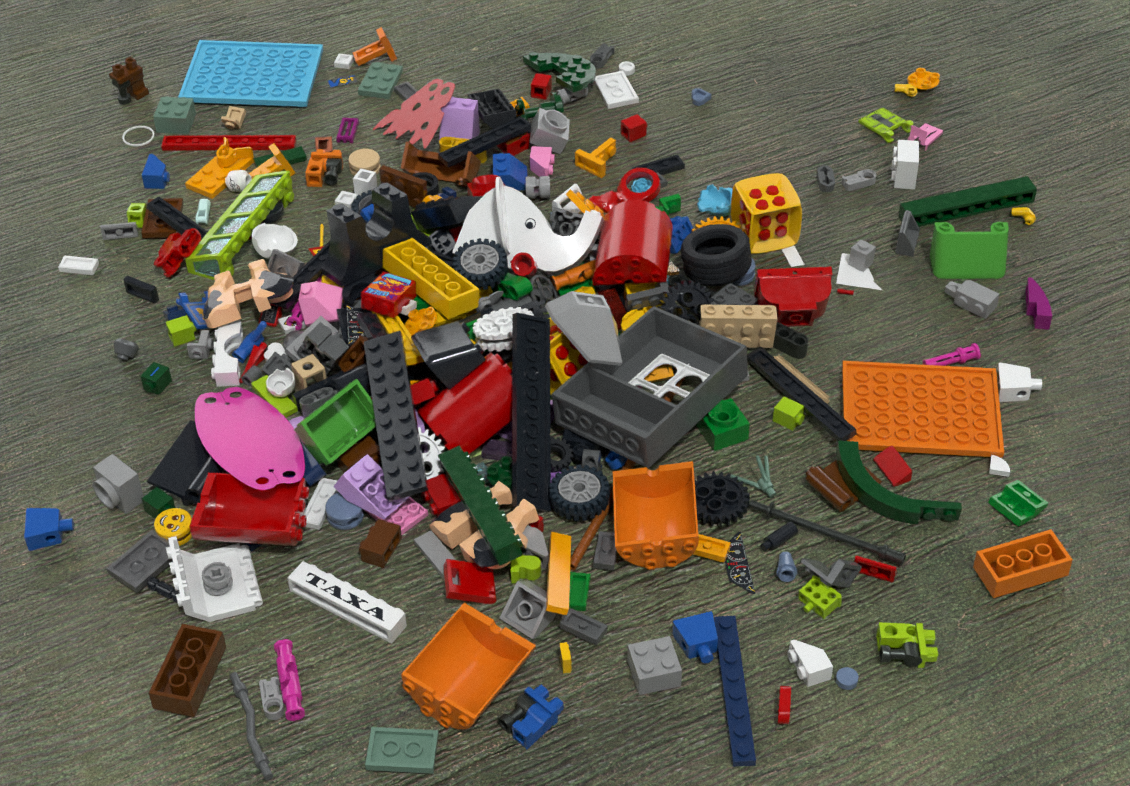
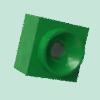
[696,398,750,451]

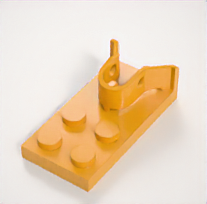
[185,137,254,199]

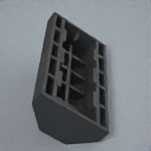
[468,88,516,129]

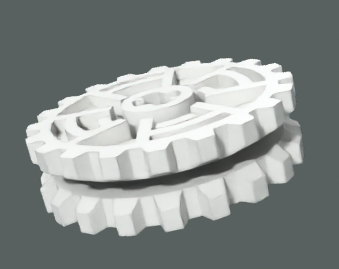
[473,307,534,351]

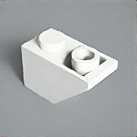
[787,640,833,687]

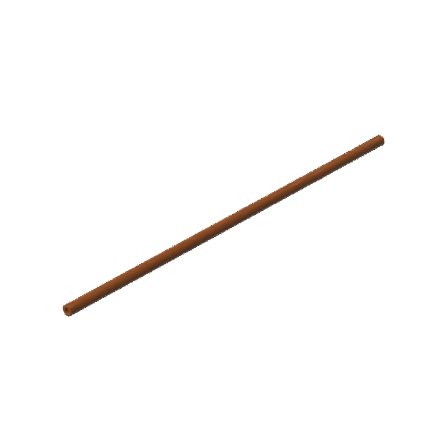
[570,377,685,571]

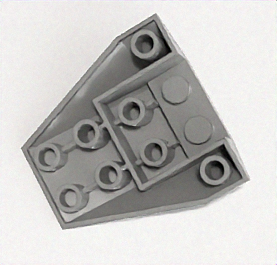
[545,291,622,366]

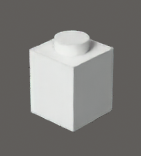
[353,168,378,196]

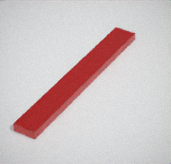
[161,135,296,151]

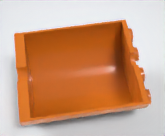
[613,461,699,570]
[401,603,536,730]

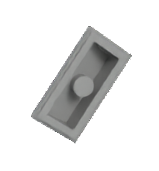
[100,222,139,240]

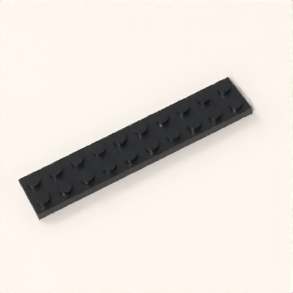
[512,312,551,512]
[364,331,428,502]

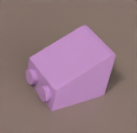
[439,97,480,140]

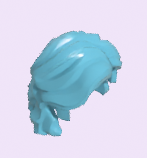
[697,184,733,217]

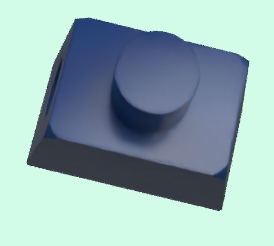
[24,508,74,551]
[672,611,718,663]

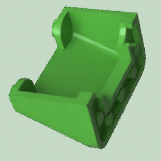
[930,222,1009,279]

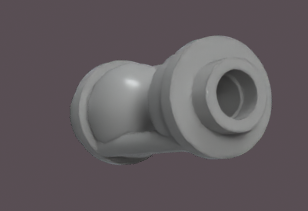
[555,87,589,105]

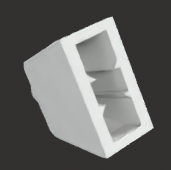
[997,363,1042,402]

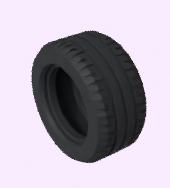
[681,224,752,286]

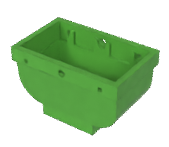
[294,379,376,465]

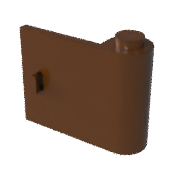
[806,459,882,512]

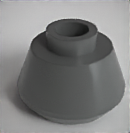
[114,338,139,361]

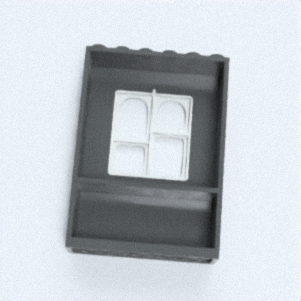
[552,306,748,468]

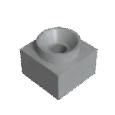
[530,108,570,154]
[93,454,144,514]

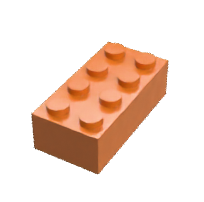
[973,529,1073,598]

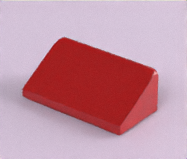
[873,445,912,487]
[854,556,897,582]

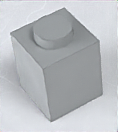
[848,240,876,272]

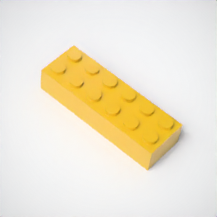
[383,238,479,319]

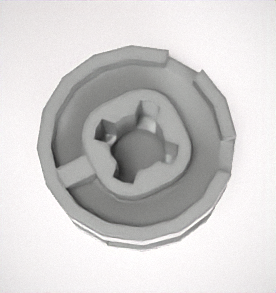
[202,562,233,595]

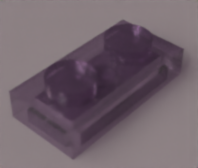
[481,439,512,460]

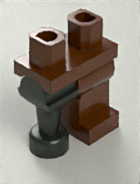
[109,57,149,105]

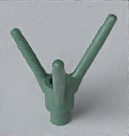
[730,455,776,498]

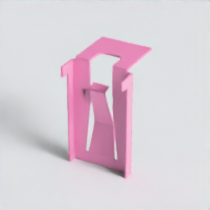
[908,123,943,151]

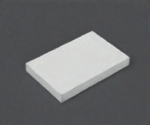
[593,71,639,109]

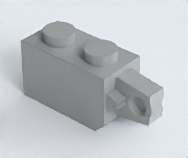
[945,280,999,319]

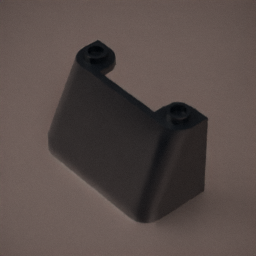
[411,321,486,390]

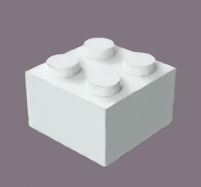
[891,140,919,189]

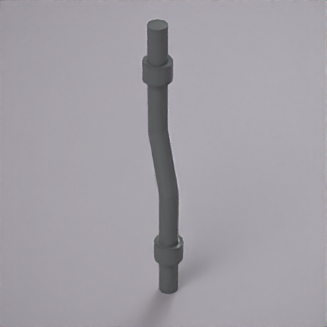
[229,672,273,780]

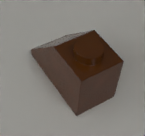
[337,336,368,372]

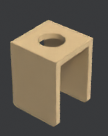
[291,354,326,391]

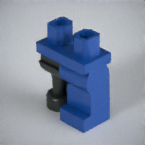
[498,684,564,749]

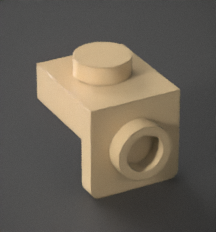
[221,106,246,129]

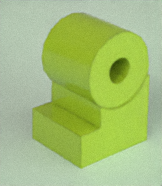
[127,203,147,228]
[511,555,541,583]

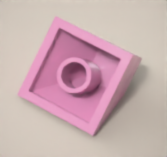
[298,281,343,326]

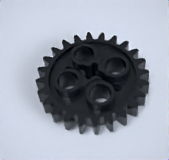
[657,281,715,326]
[695,471,750,527]

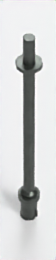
[749,500,906,566]

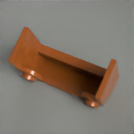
[401,142,481,187]

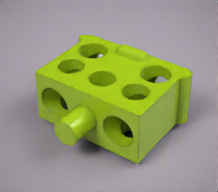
[799,575,842,619]

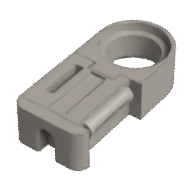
[841,169,876,191]
[259,677,284,720]

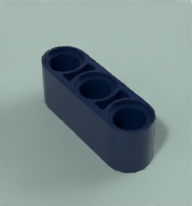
[300,440,327,487]

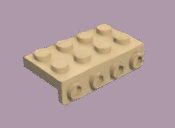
[700,305,777,348]

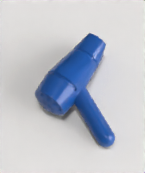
[232,321,267,363]

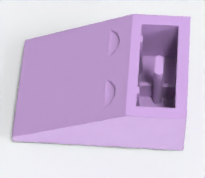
[333,454,410,519]

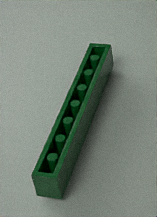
[898,176,1037,227]
[438,445,523,566]

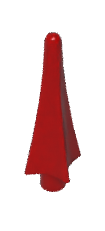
[239,342,267,383]

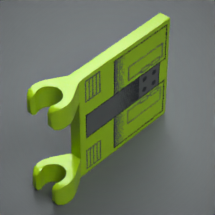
[858,107,913,143]

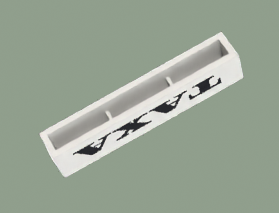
[288,561,407,644]

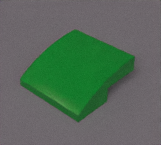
[988,480,1048,527]

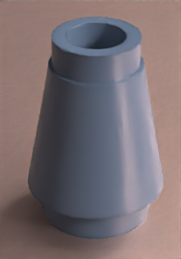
[776,552,797,582]

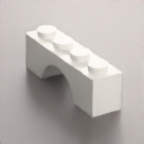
[211,320,243,387]

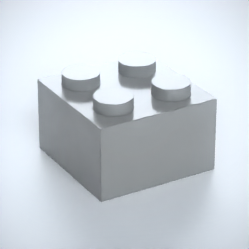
[627,636,682,695]

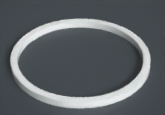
[122,126,155,147]

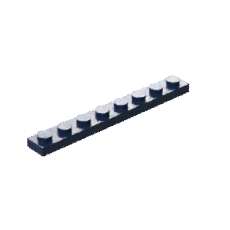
[714,616,756,767]

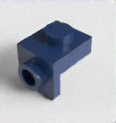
[163,304,186,321]

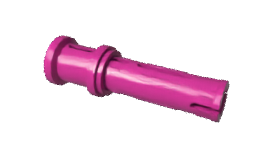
[922,343,981,366]

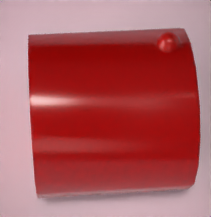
[510,252,538,279]

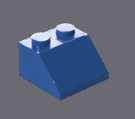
[493,153,527,191]

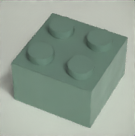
[153,97,196,134]

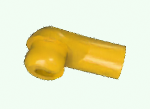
[894,84,917,97]
[1011,207,1036,225]

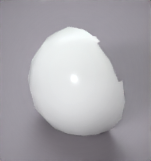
[252,223,298,260]

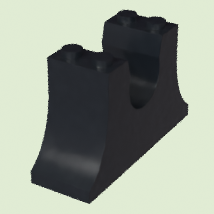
[321,183,432,287]

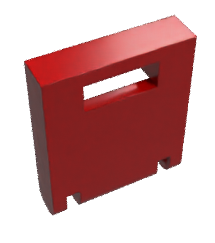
[443,559,497,604]

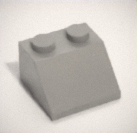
[500,581,556,639]

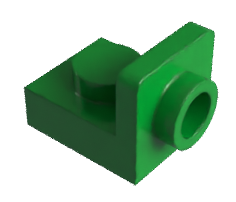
[658,194,681,216]

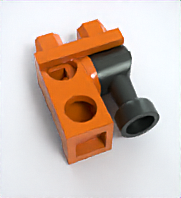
[305,149,343,187]

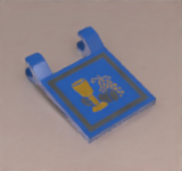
[176,291,218,329]

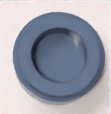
[836,667,859,690]

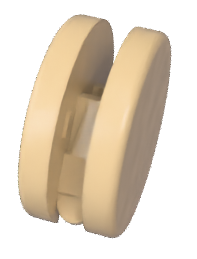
[348,149,381,176]

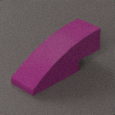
[1025,277,1052,330]

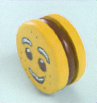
[154,508,192,546]

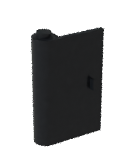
[147,420,224,504]

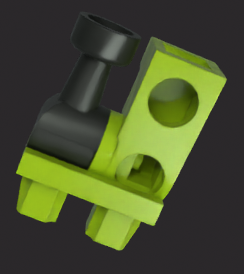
[876,622,938,668]

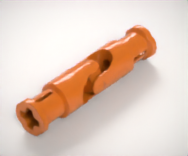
[550,259,596,291]

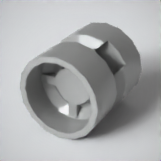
[526,176,550,199]

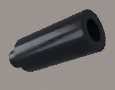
[760,521,798,551]

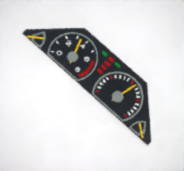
[346,304,366,345]
[725,531,755,594]

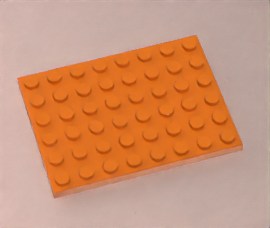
[842,361,1004,458]

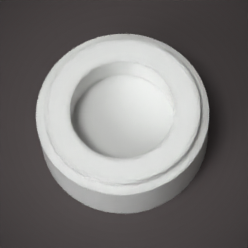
[619,61,635,76]

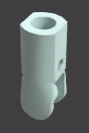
[196,199,211,225]

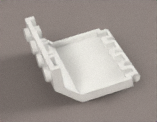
[166,536,263,622]

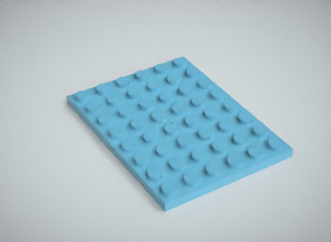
[178,40,323,107]

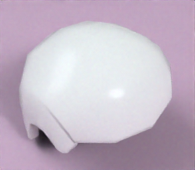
[266,368,295,397]

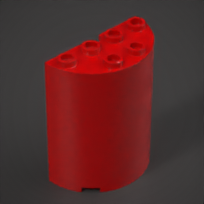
[593,200,673,285]
[418,352,512,454]
[189,473,309,546]

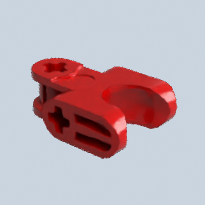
[154,228,201,277]

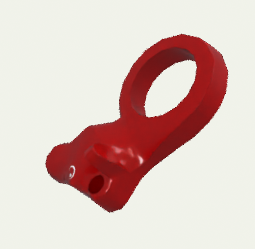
[589,168,661,215]

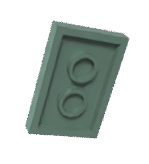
[358,62,403,99]
[365,727,439,774]

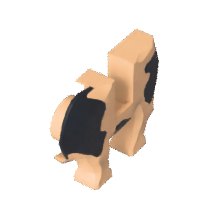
[203,259,294,329]
[429,481,539,569]

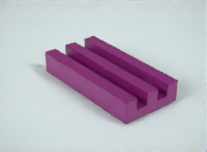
[336,118,359,143]

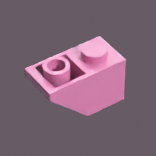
[530,146,555,177]

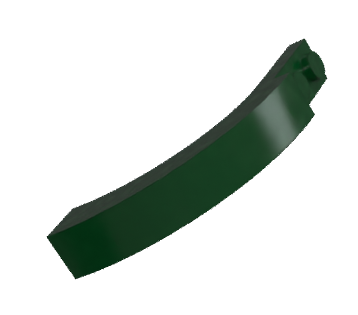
[836,440,962,524]

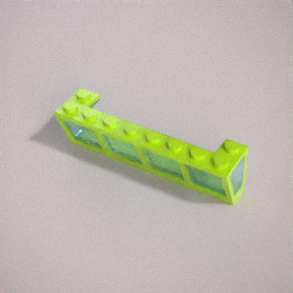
[185,171,294,280]

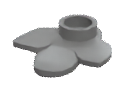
[476,291,504,312]

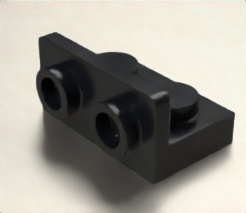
[429,226,456,257]

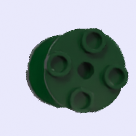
[515,91,564,120]

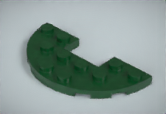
[523,52,596,93]

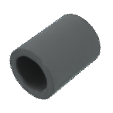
[241,365,262,386]

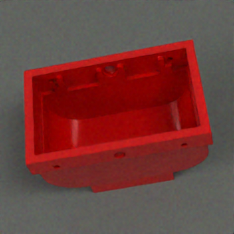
[753,267,833,327]

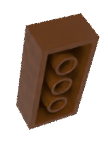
[149,624,226,717]

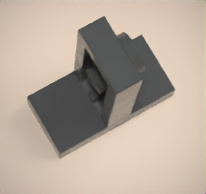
[625,281,676,313]

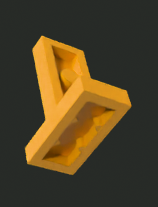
[575,137,616,178]
[249,143,295,183]

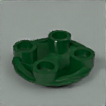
[486,456,512,489]

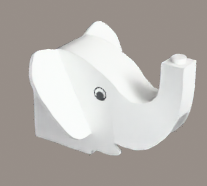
[452,177,604,276]

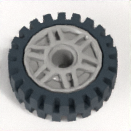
[453,238,508,290]
[550,465,610,521]

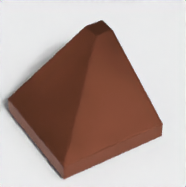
[315,136,333,152]

